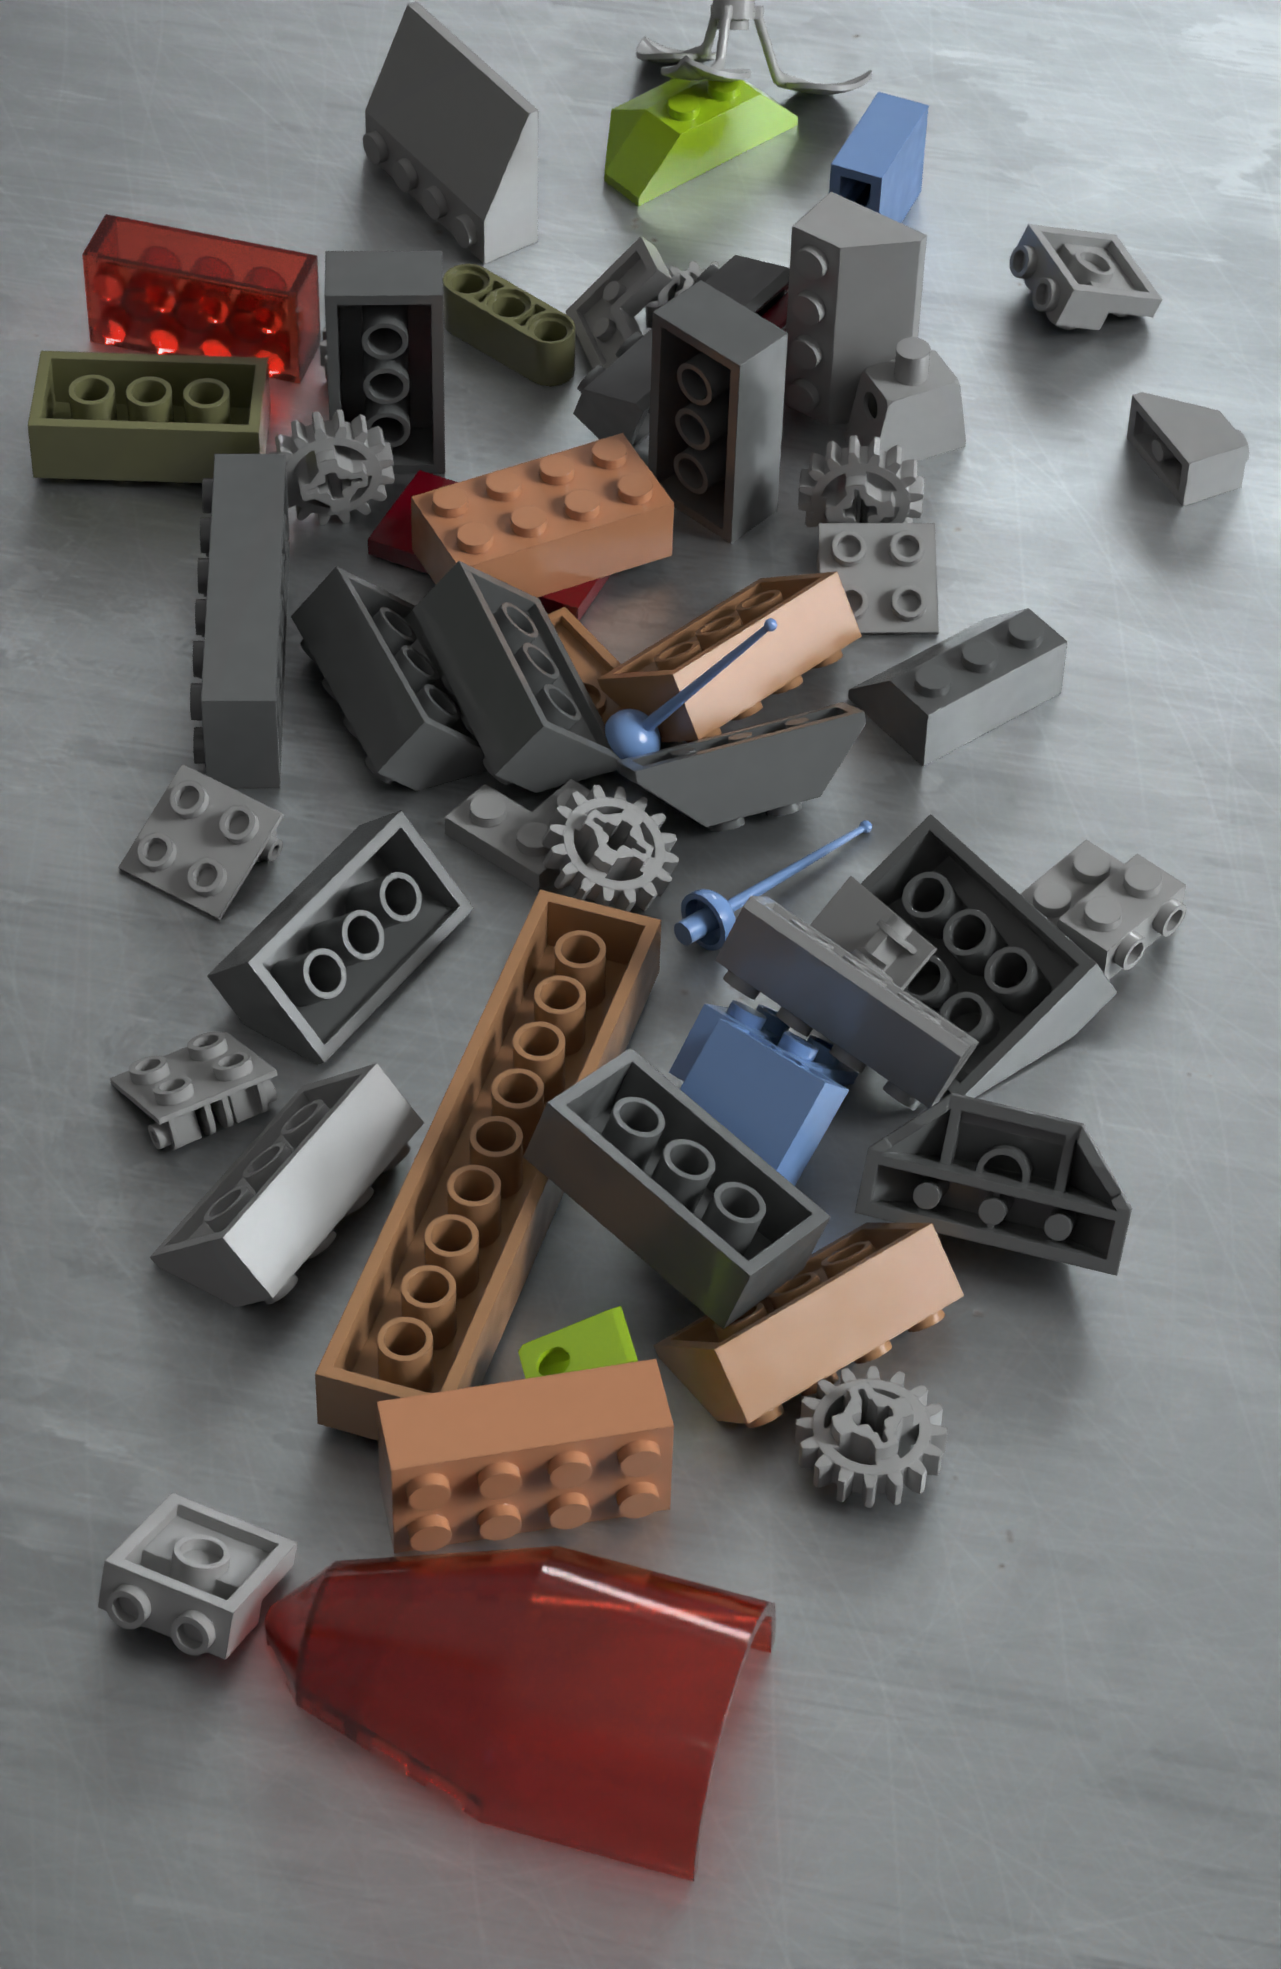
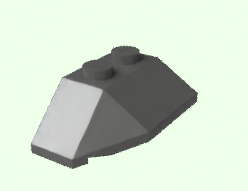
[616,702,866,831]
[855,1093,1132,1276]

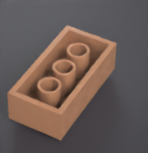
[411,433,674,598]
[377,1359,674,1553]

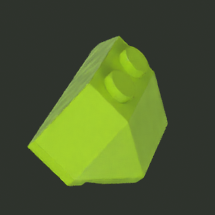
[604,78,798,207]

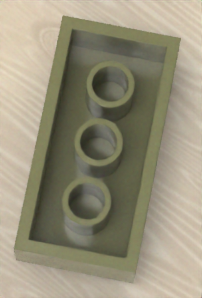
[28,351,271,483]

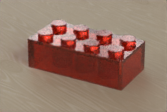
[82,214,321,384]

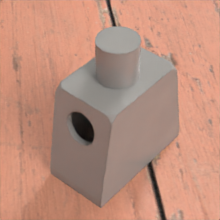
[845,337,966,462]

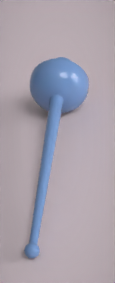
[605,618,777,760]
[674,820,872,951]

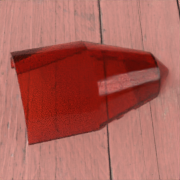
[264,1546,776,1881]

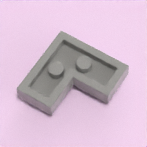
[565,236,672,369]
[445,779,591,892]

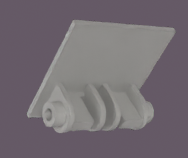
[816,523,939,635]
[118,764,284,920]
[810,876,937,990]
[110,1031,278,1151]

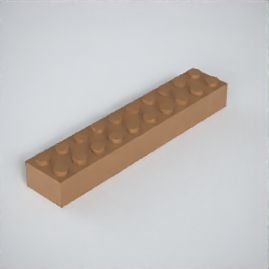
[315,890,661,1441]

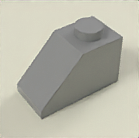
[1126,392,1249,506]

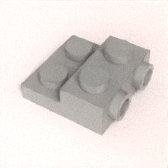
[1010,224,1162,330]
[1020,839,1186,980]
[98,1493,298,1660]

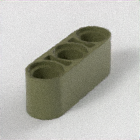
[443,264,576,387]

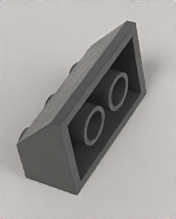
[848,608,1068,767]

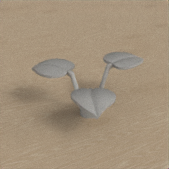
[636,0,872,95]

